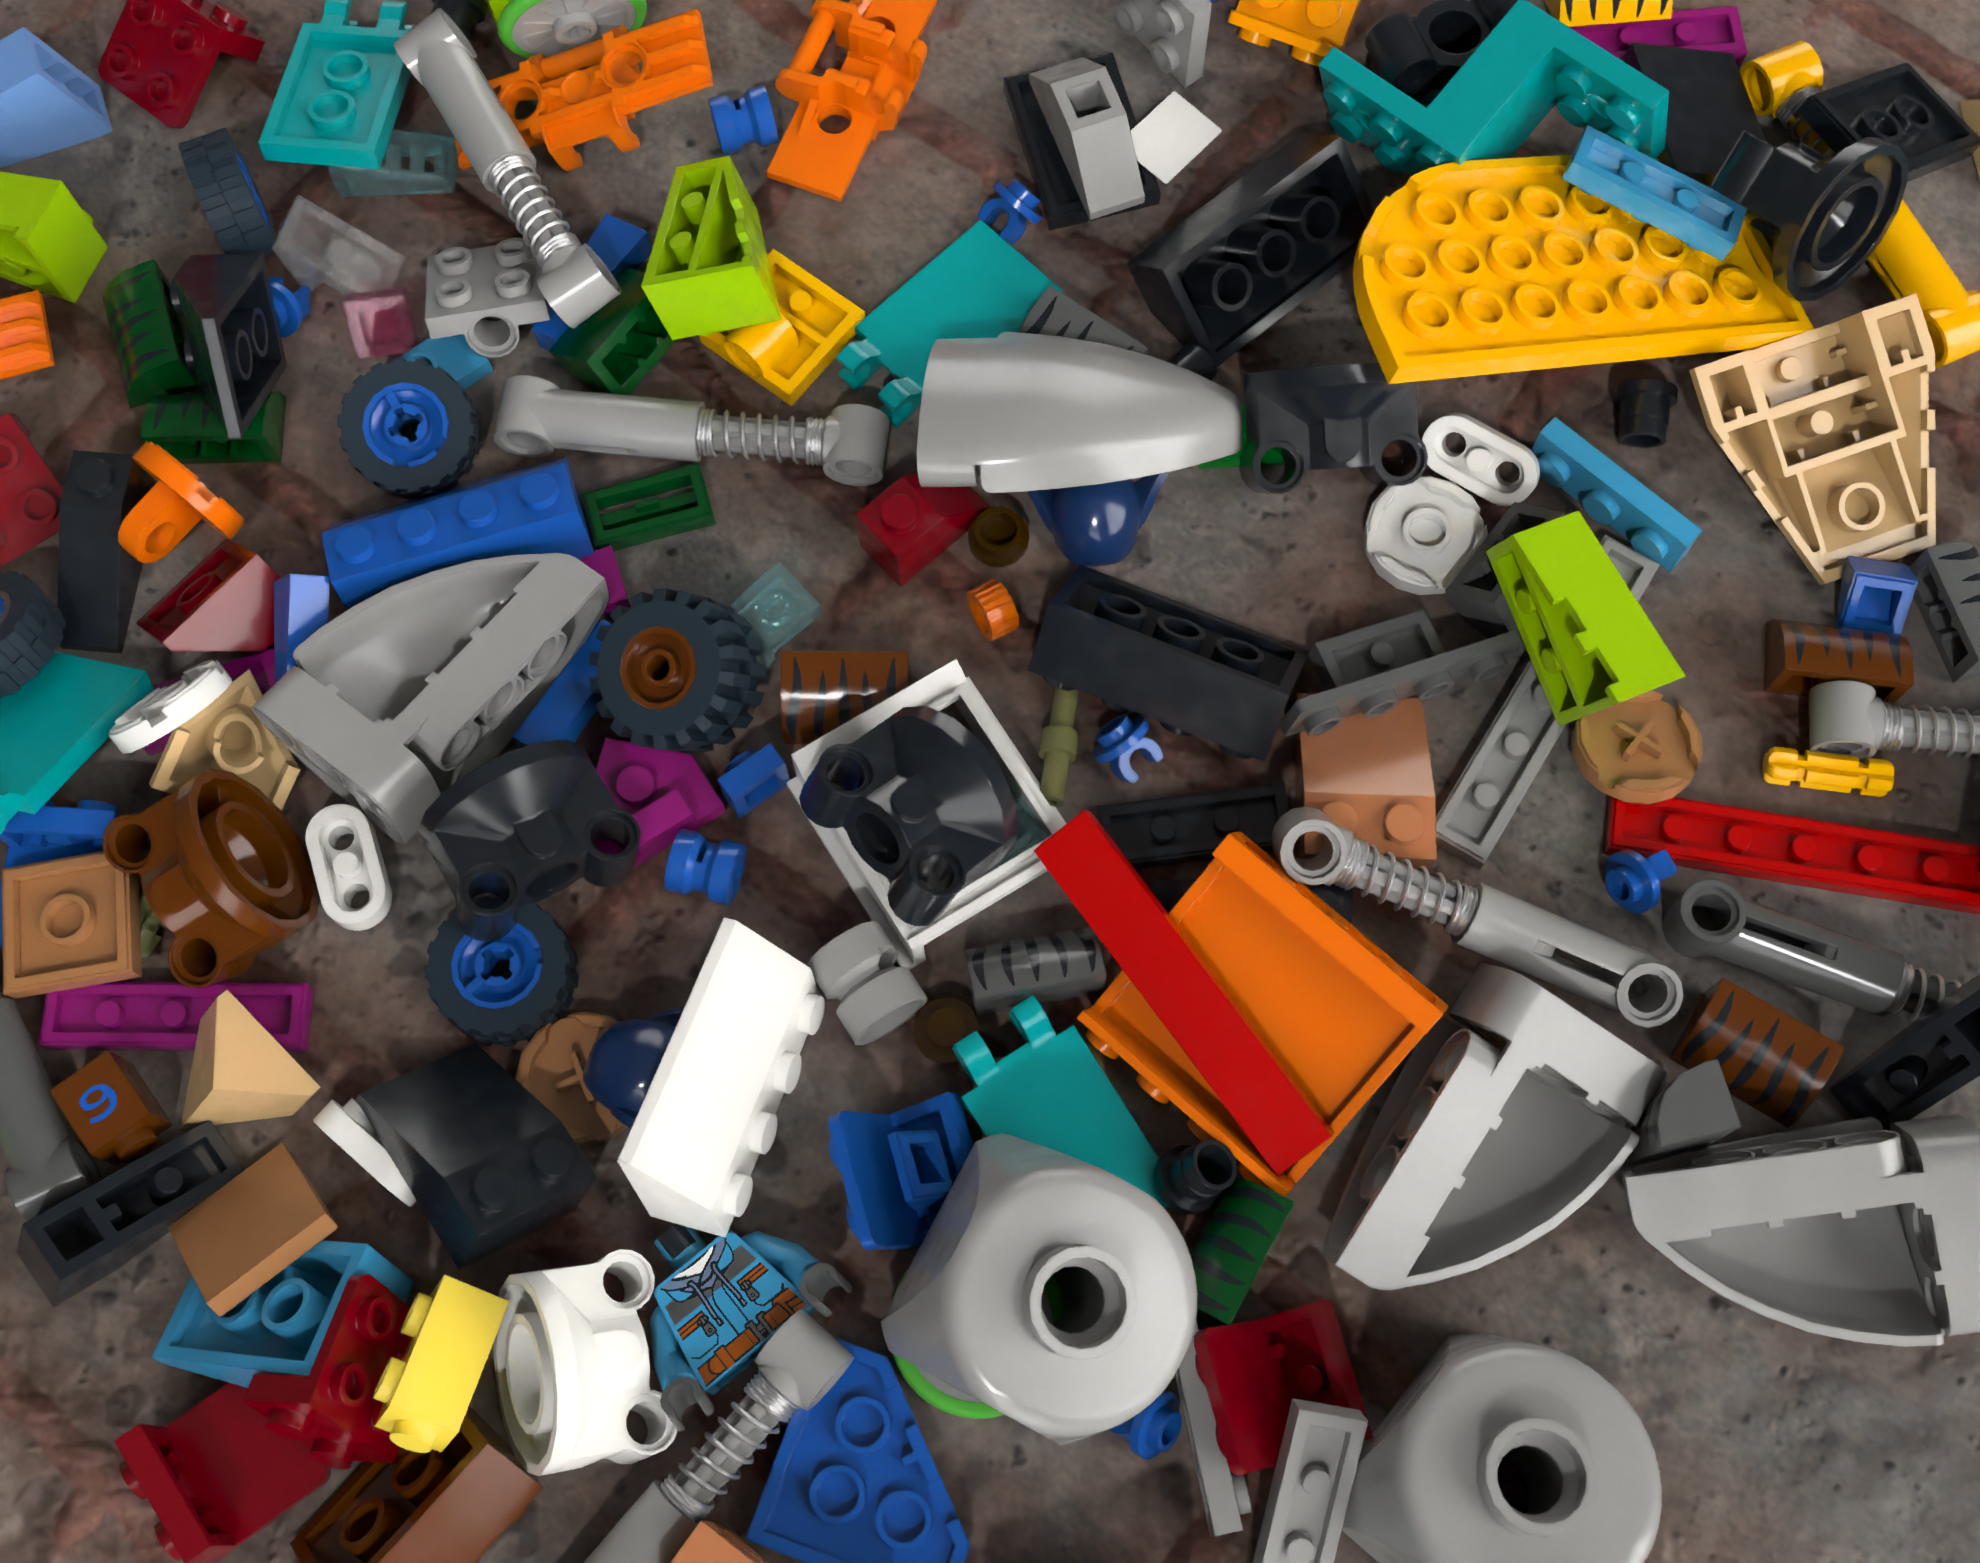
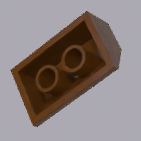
[290,1406,543,1563]

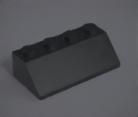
[1126,133,1374,367]
[1028,565,1309,761]

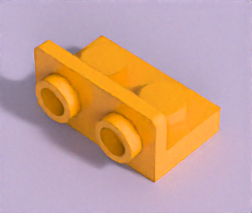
[1227,0,1361,66]

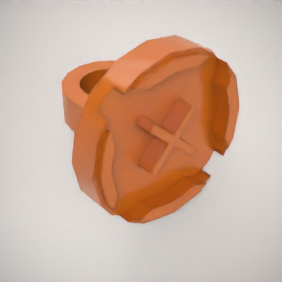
[118,441,245,564]

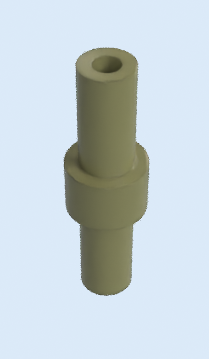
[1038,687,1079,807]

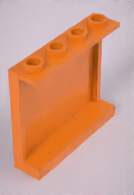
[1077,831,1449,1197]

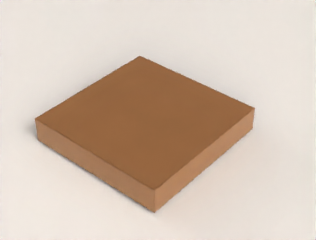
[2,851,142,999]
[168,1142,338,1317]

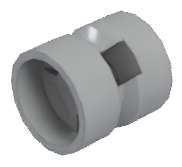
[807,921,927,1045]

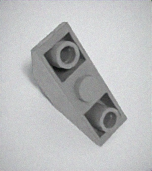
[1029,57,1145,220]

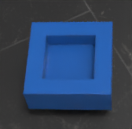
[717,743,790,819]

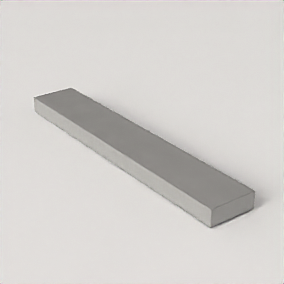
[1436,535,1660,870]

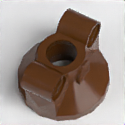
[103,769,320,988]

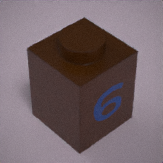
[49,1050,173,1166]

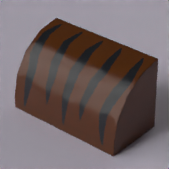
[1764,618,1914,702]
[780,651,911,744]
[1669,978,1846,1128]

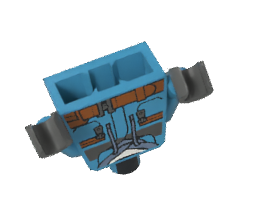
[650,1223,852,1432]

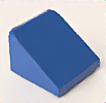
[1835,556,1918,634]
[887,1130,952,1210]

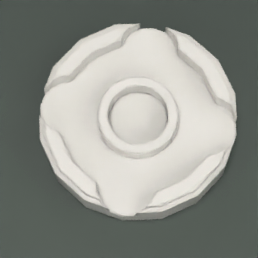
[1363,476,1488,595]
[108,659,232,754]

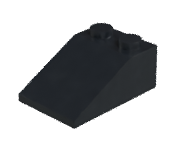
[170,253,287,439]
[356,1043,597,1270]

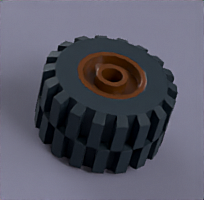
[589,588,767,753]

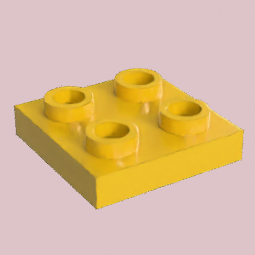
[699,248,866,407]

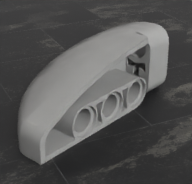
[917,332,1243,493]
[251,553,609,845]
[1323,963,1667,1290]
[1621,1114,1980,1347]

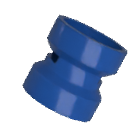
[708,85,779,156]
[664,828,747,906]

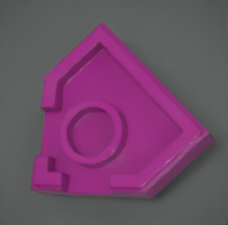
[596,737,726,868]

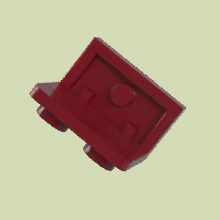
[98,0,265,129]
[0,413,64,567]
[243,1274,411,1469]
[1194,1299,1373,1476]
[114,1383,331,1563]

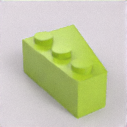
[641,156,782,340]
[0,171,108,304]
[1486,510,1686,726]

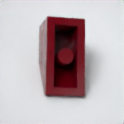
[856,473,991,587]

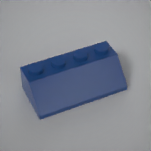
[321,455,594,610]

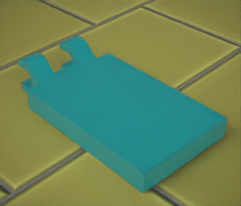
[258,0,413,169]
[836,220,1064,428]
[0,652,154,835]
[952,995,1168,1269]

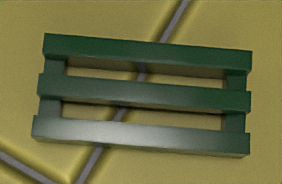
[581,462,716,551]

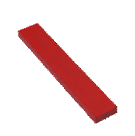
[1603,795,1980,915]
[1033,809,1334,1176]

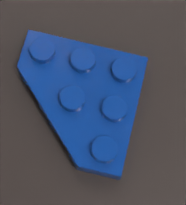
[745,1337,971,1563]

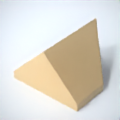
[149,669,300,811]
[180,989,321,1129]

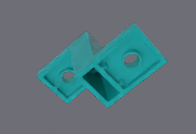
[1318,0,1669,176]

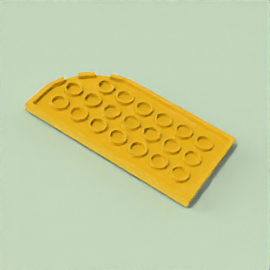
[1353,155,1814,384]

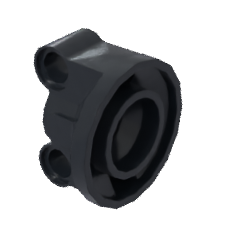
[1364,0,1531,108]
[1709,131,1908,301]
[1239,363,1428,494]
[799,706,1019,926]
[418,739,641,942]

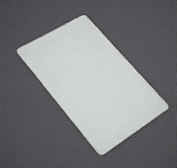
[1131,91,1222,184]

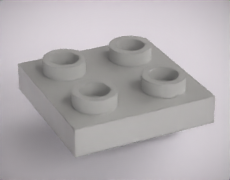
[1114,0,1212,88]
[425,238,550,358]

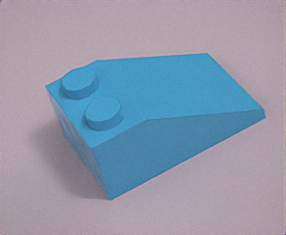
[152,1240,415,1388]

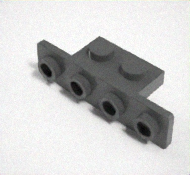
[1280,609,1522,736]

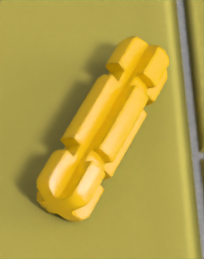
[1762,746,1894,797]

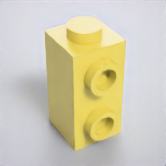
[373,1275,510,1453]

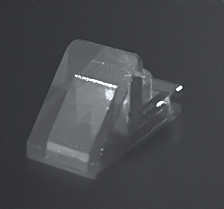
[272,195,406,312]

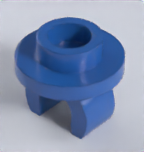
[978,178,1043,245]
[269,276,311,337]
[1092,714,1163,783]
[1605,849,1679,914]
[1109,1390,1182,1460]

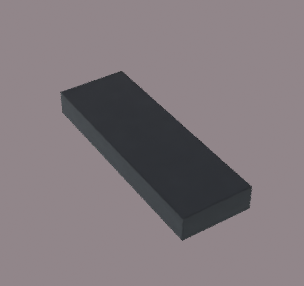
[1095,783,1295,869]

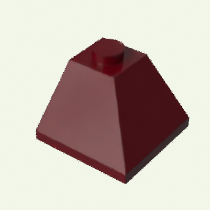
[136,539,281,651]

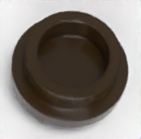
[968,507,1029,567]
[913,997,979,1064]

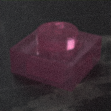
[343,287,419,359]

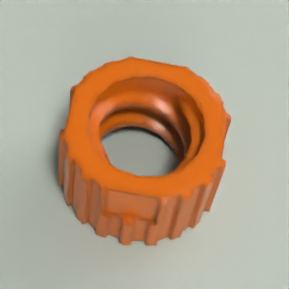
[966,579,1020,641]

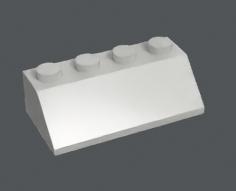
[617,918,825,1238]

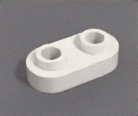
[1422,413,1540,506]
[305,804,392,931]
[313,1098,417,1207]

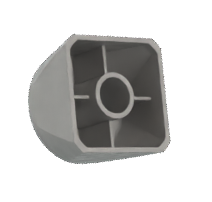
[881,1133,1197,1446]
[1342,1333,1662,1563]

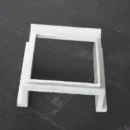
[786,659,1066,970]

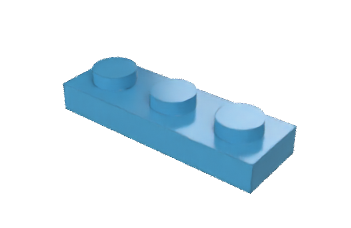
[1562,125,1747,261]
[1531,417,1702,573]

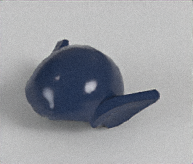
[1027,472,1170,567]
[583,1006,685,1129]

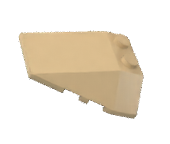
[1689,293,1936,585]

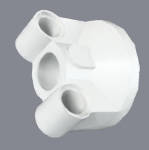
[493,1249,678,1476]

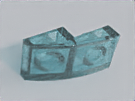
[730,562,822,670]

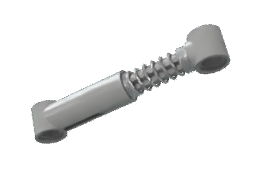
[393,8,622,329]
[494,375,890,486]
[1808,680,1980,761]
[1271,806,1684,1028]
[583,1309,854,1563]

